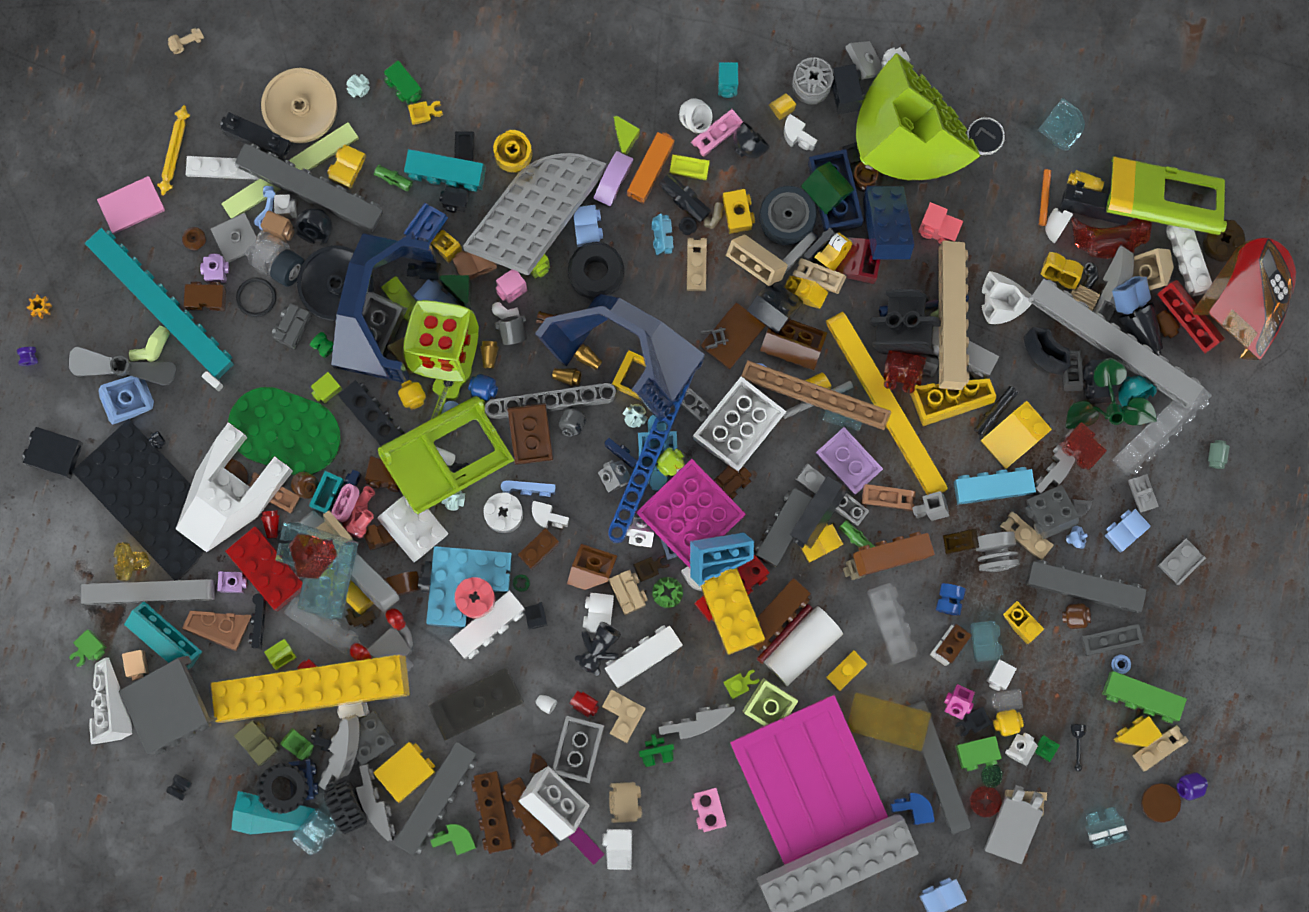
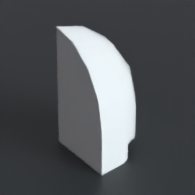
[1046,208,1073,244]

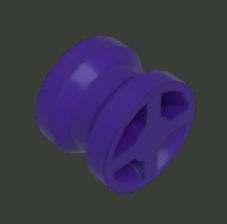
[17,347,38,366]

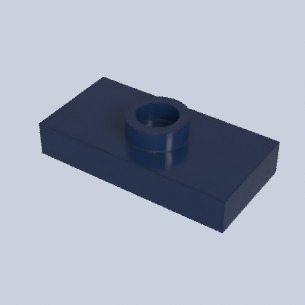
[605,438,637,469]

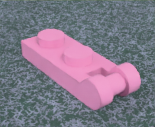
[691,109,743,157]

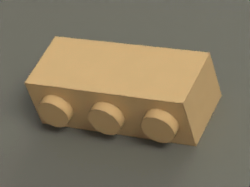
[726,234,788,286]

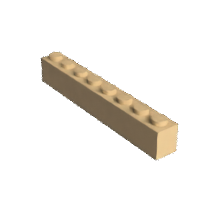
[938,240,969,390]

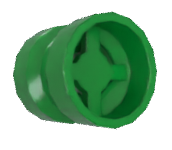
[310,332,334,358]

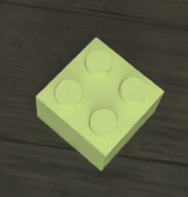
[743,678,798,726]

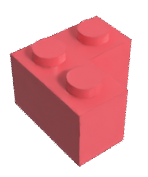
[918,202,963,244]

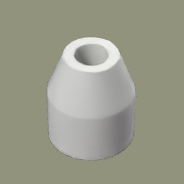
[536,695,557,714]

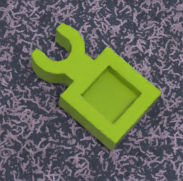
[723,670,760,699]

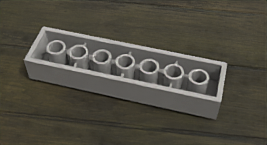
[756,813,919,912]

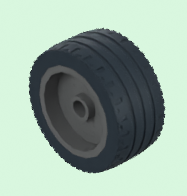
[759,186,817,246]

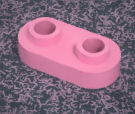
[331,484,359,522]

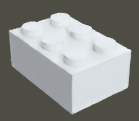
[377,496,448,562]
[519,766,590,840]

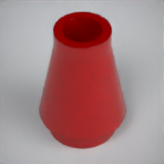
[261,510,280,538]

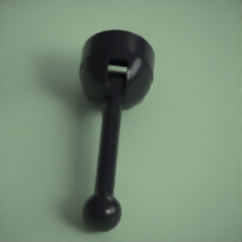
[1071,724,1086,772]

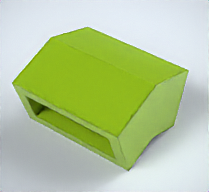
[264,639,296,670]

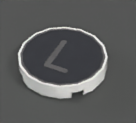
[967,118,1004,155]

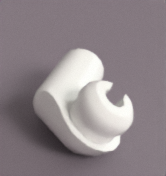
[492,302,519,319]

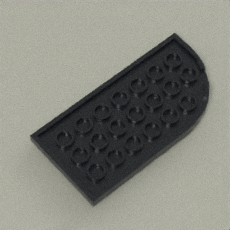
[72,419,204,581]

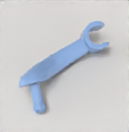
[254,186,276,230]

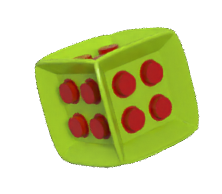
[403,300,479,382]

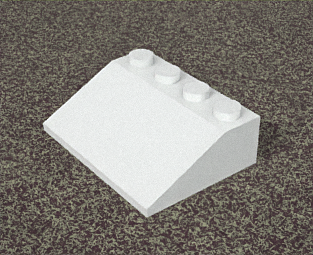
[693,377,786,471]

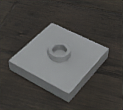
[845,41,883,79]
[211,213,261,263]

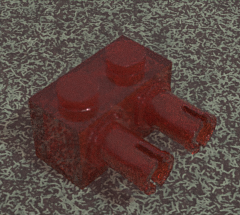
[883,350,926,394]

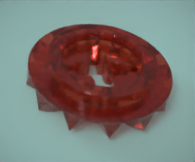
[970,786,1002,817]

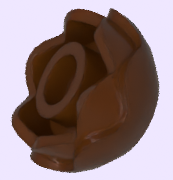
[182,227,206,251]

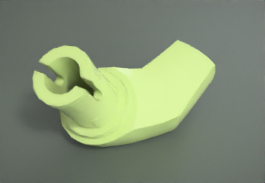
[129,326,170,362]

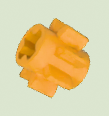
[27,294,52,319]

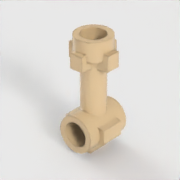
[168,28,204,54]

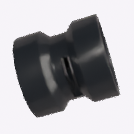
[166,774,193,801]

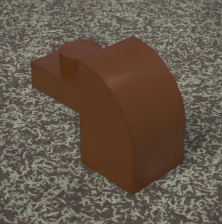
[364,524,396,550]
[383,571,421,596]

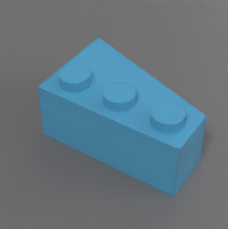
[690,533,754,586]

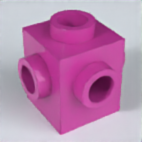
[944,684,975,720]

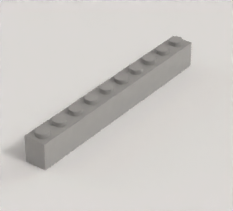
[1028,279,1204,409]

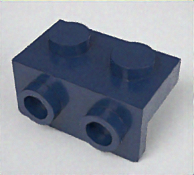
[288,759,319,800]

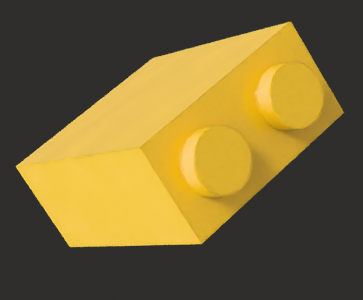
[373,742,436,803]

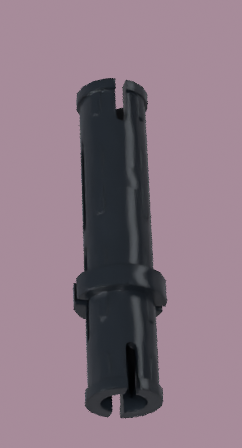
[974,386,1019,437]

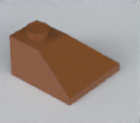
[567,544,617,590]

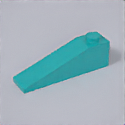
[232,791,318,834]

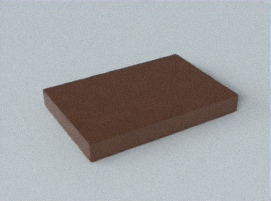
[700,302,766,370]
[507,403,553,465]

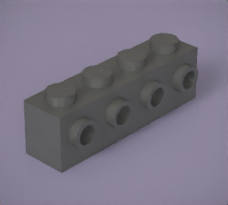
[755,488,813,568]

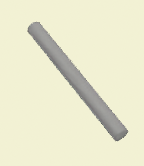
[783,381,853,419]

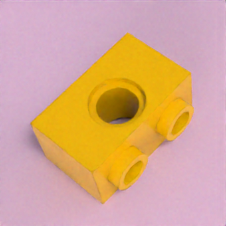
[722,189,755,234]

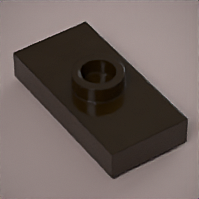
[943,529,979,554]

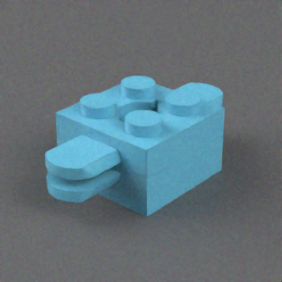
[638,415,677,492]

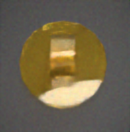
[114,542,150,581]

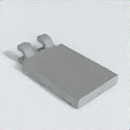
[984,785,1044,864]

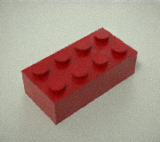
[225,526,307,612]

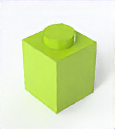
[310,372,343,404]

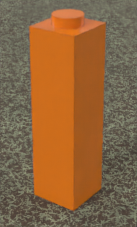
[627,132,674,204]

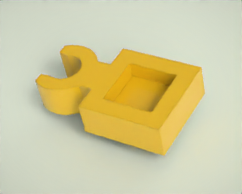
[408,101,443,125]

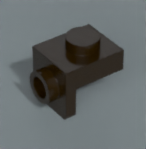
[345,608,377,629]

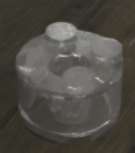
[245,231,290,276]

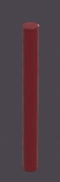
[757,604,813,663]

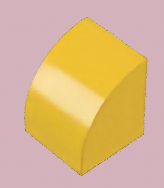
[769,94,796,120]
[805,372,832,389]

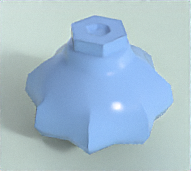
[1066,525,1088,549]

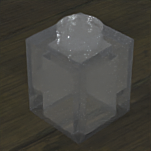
[992,689,1024,712]

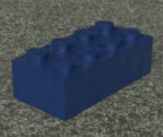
[808,149,863,232]
[863,186,914,259]

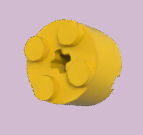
[493,130,532,173]

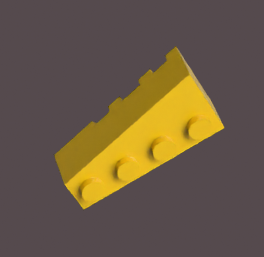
[910,379,996,427]

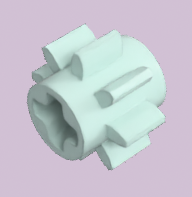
[346,74,370,98]
[623,404,648,428]
[441,491,465,511]

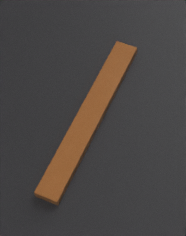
[741,361,891,430]

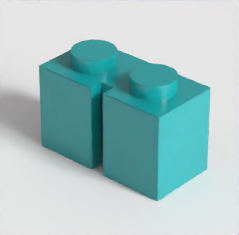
[718,62,738,98]
[309,471,344,514]

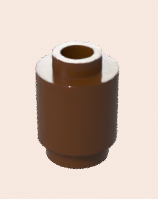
[1157,310,1181,339]

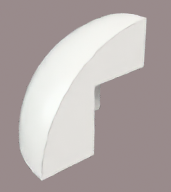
[982,271,1032,324]

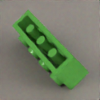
[1102,671,1187,724]

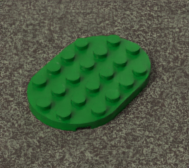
[228,387,341,476]

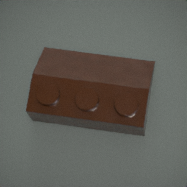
[760,319,828,370]

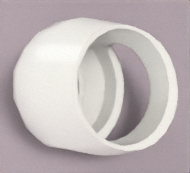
[679,98,712,133]

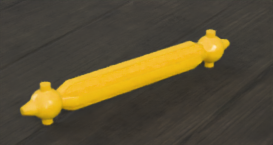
[157,105,190,195]

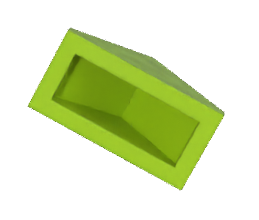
[614,116,640,155]

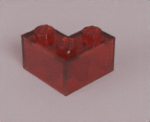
[1060,422,1107,470]
[289,534,337,579]

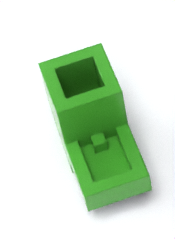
[431,824,477,855]

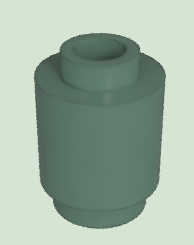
[1208,440,1230,469]

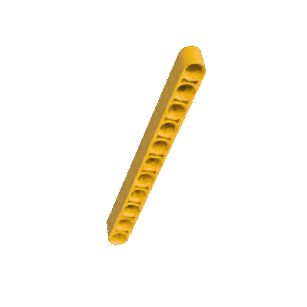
[826,311,948,495]

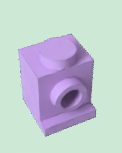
[218,571,248,593]

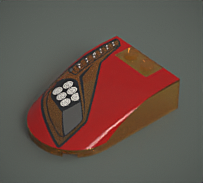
[1192,238,1296,360]

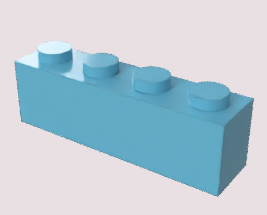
[954,467,1036,505]

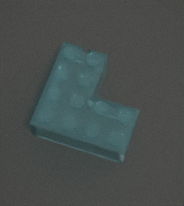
[275,522,359,619]

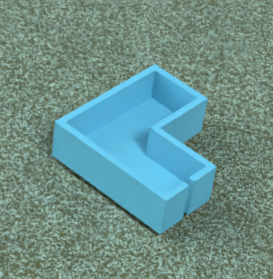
[426,546,513,628]

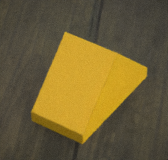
[431,230,462,263]

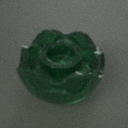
[981,764,1003,788]

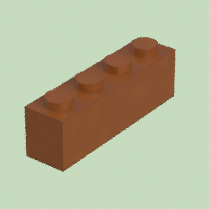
[853,531,935,577]

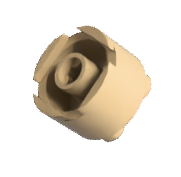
[609,782,642,823]

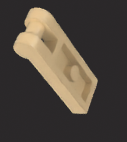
[687,238,707,291]
[792,258,846,294]
[999,511,1054,560]
[1132,725,1189,772]

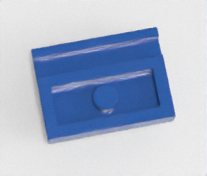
[404,203,448,243]

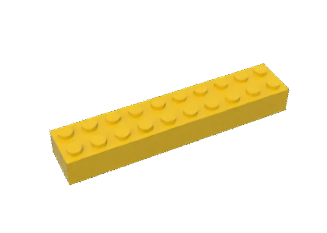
[211,655,410,723]

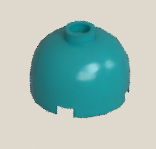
[1118,376,1157,407]

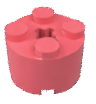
[455,577,495,619]

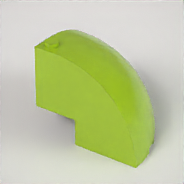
[856,53,980,180]

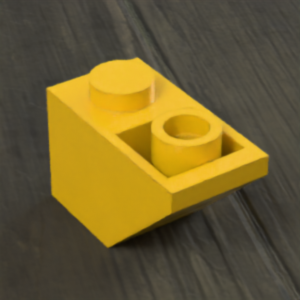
[784,276,829,309]
[1003,601,1044,644]
[1114,716,1163,747]

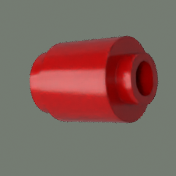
[569,691,600,718]

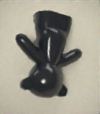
[575,622,621,676]

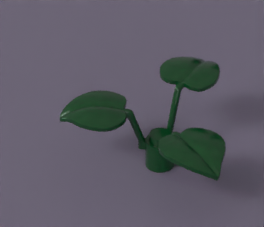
[1065,358,1157,429]

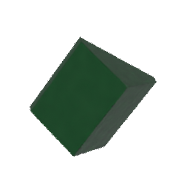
[801,161,855,214]
[439,275,471,310]

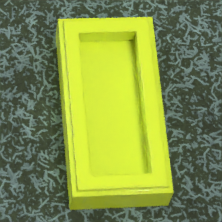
[669,154,710,180]

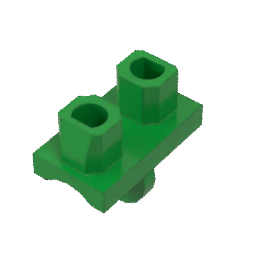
[639,733,674,767]

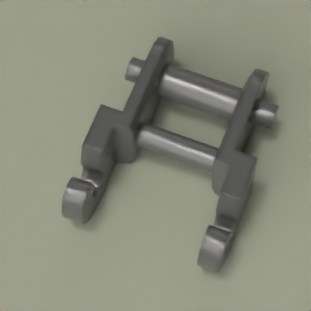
[701,327,729,350]

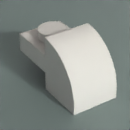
[784,114,817,151]
[532,501,569,529]

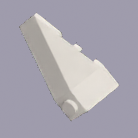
[89,657,133,744]

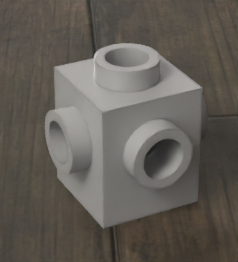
[598,460,631,493]

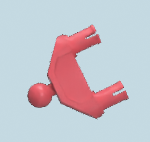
[342,486,375,539]

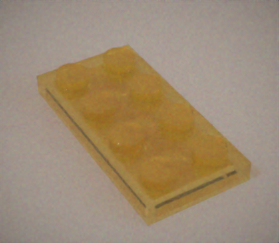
[848,692,932,751]

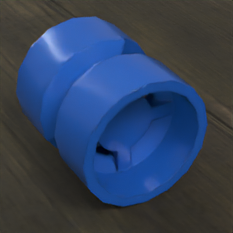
[936,583,966,616]

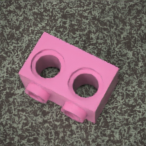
[495,269,527,303]
[691,788,727,832]

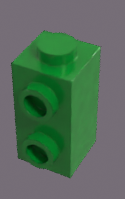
[384,60,423,105]

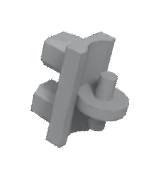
[1128,474,1159,513]

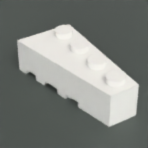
[603,830,632,870]

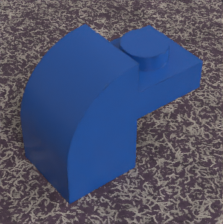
[890,793,935,825]

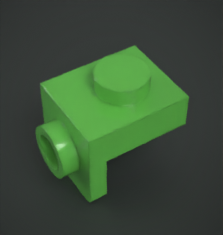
[280,728,314,761]

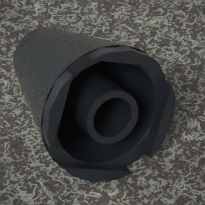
[1118,302,1163,355]

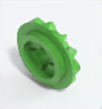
[652,577,683,608]

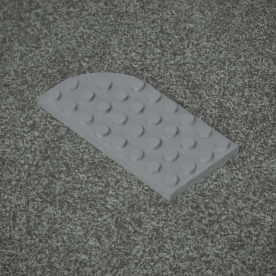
[463,153,607,275]

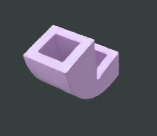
[593,151,633,206]

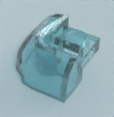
[1038,97,1085,151]

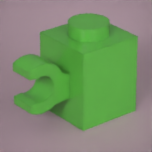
[69,629,107,667]

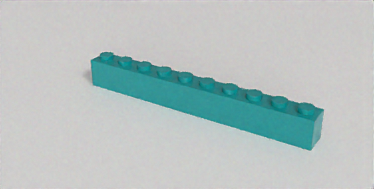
[85,228,234,380]

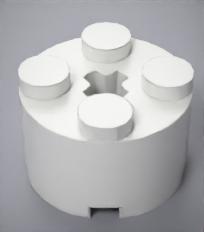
[484,492,523,533]

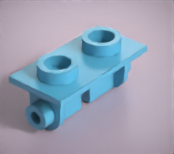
[652,214,674,255]

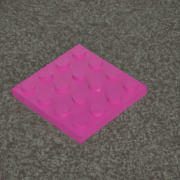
[636,459,746,568]

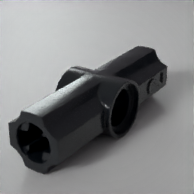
[659,173,711,223]

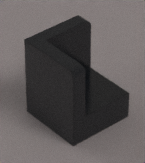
[524,602,548,630]

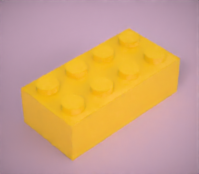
[700,568,765,655]

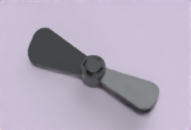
[69,347,177,386]

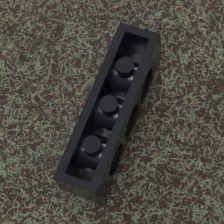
[338,380,405,446]

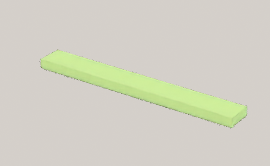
[221,122,359,219]

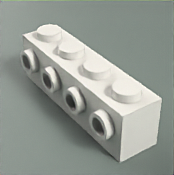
[1166,225,1214,297]
[449,591,525,660]
[605,625,683,689]

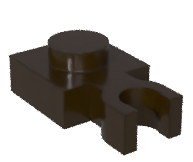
[633,555,670,582]

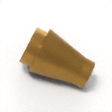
[480,341,499,368]
[573,344,603,370]
[552,368,582,387]

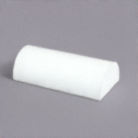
[764,606,843,687]

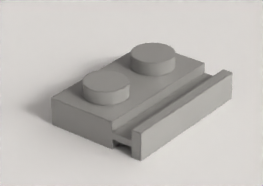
[1158,538,1206,585]

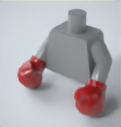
[349,608,414,672]

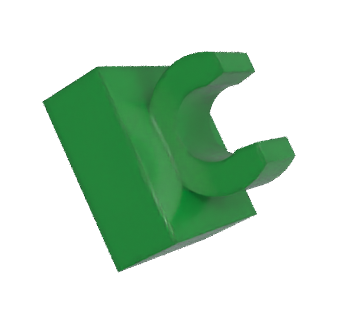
[1034,735,1060,762]

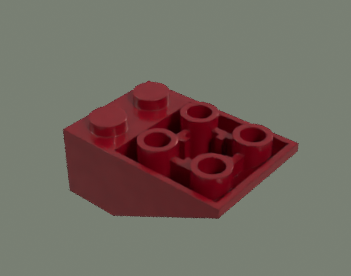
[820,237,881,284]

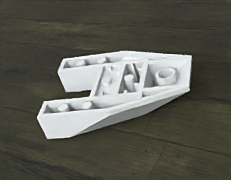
[176,423,293,552]

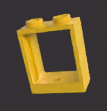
[612,350,646,402]

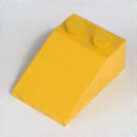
[981,401,1052,470]

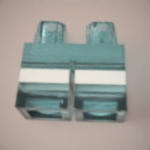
[1085,807,1130,849]

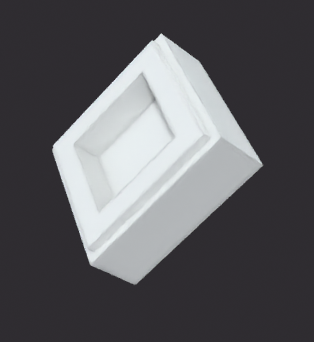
[201,371,223,391]

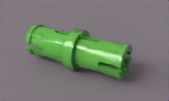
[374,164,413,192]
[839,520,875,548]

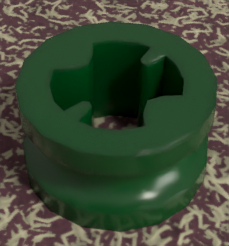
[513,574,530,592]

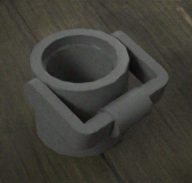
[494,315,527,345]

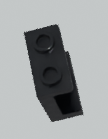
[22,427,83,479]

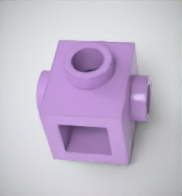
[200,254,229,284]

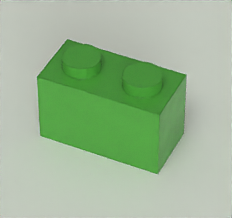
[955,736,1002,771]

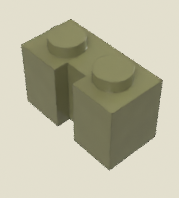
[234,721,279,766]

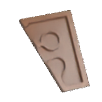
[182,611,251,652]

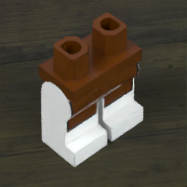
[930,624,972,666]

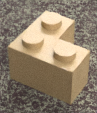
[602,690,646,743]

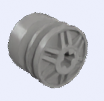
[792,57,833,105]
[976,532,1020,572]

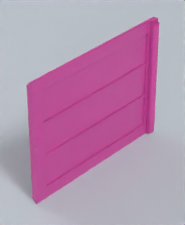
[730,695,888,865]

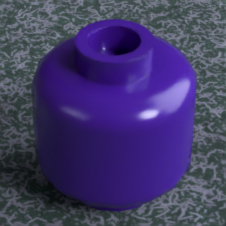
[1177,772,1208,801]

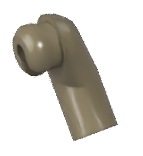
[704,202,724,229]

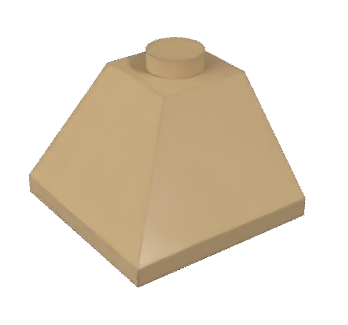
[1132,248,1174,291]

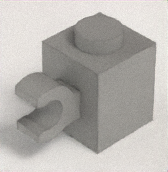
[912,491,950,521]

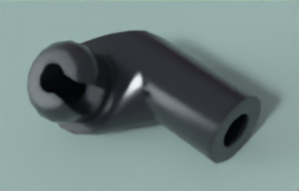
[1082,262,1099,289]

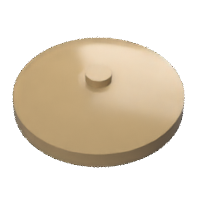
[261,68,338,143]

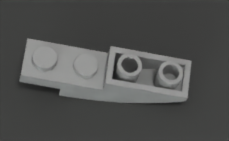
[1093,246,1134,322]
[1034,427,1082,495]
[795,464,869,526]
[658,704,735,740]
[319,714,359,790]
[356,765,396,841]

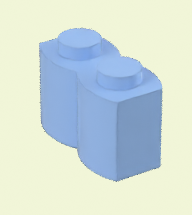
[574,205,603,247]
[1104,509,1151,552]
[920,877,967,912]

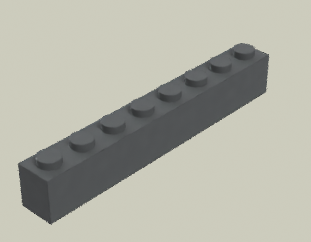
[235,143,383,233]

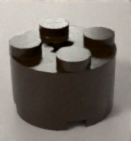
[1202,220,1245,262]

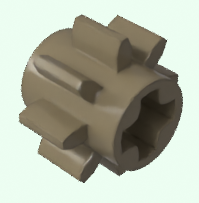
[843,559,865,581]

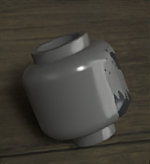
[559,407,587,437]

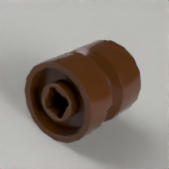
[853,162,879,192]

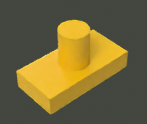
[826,651,867,691]

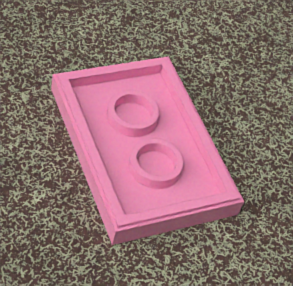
[97,176,165,234]

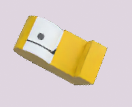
[815,233,852,271]

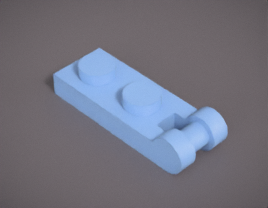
[501,480,556,497]

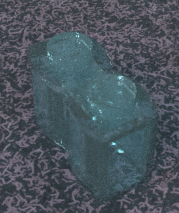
[970,621,1003,663]
[291,808,336,856]

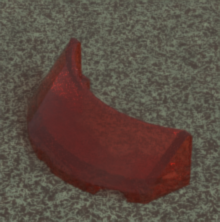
[1071,217,1152,259]

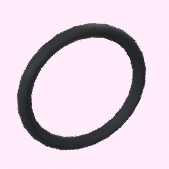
[236,278,276,317]

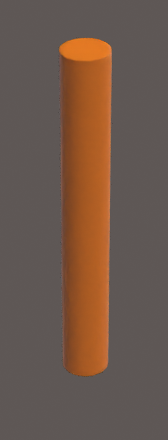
[1039,169,1051,226]

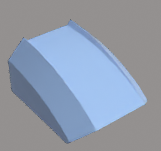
[98,376,154,425]

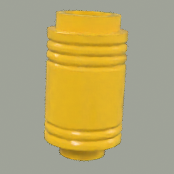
[1067,170,1104,192]

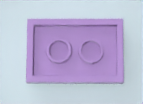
[815,427,883,496]

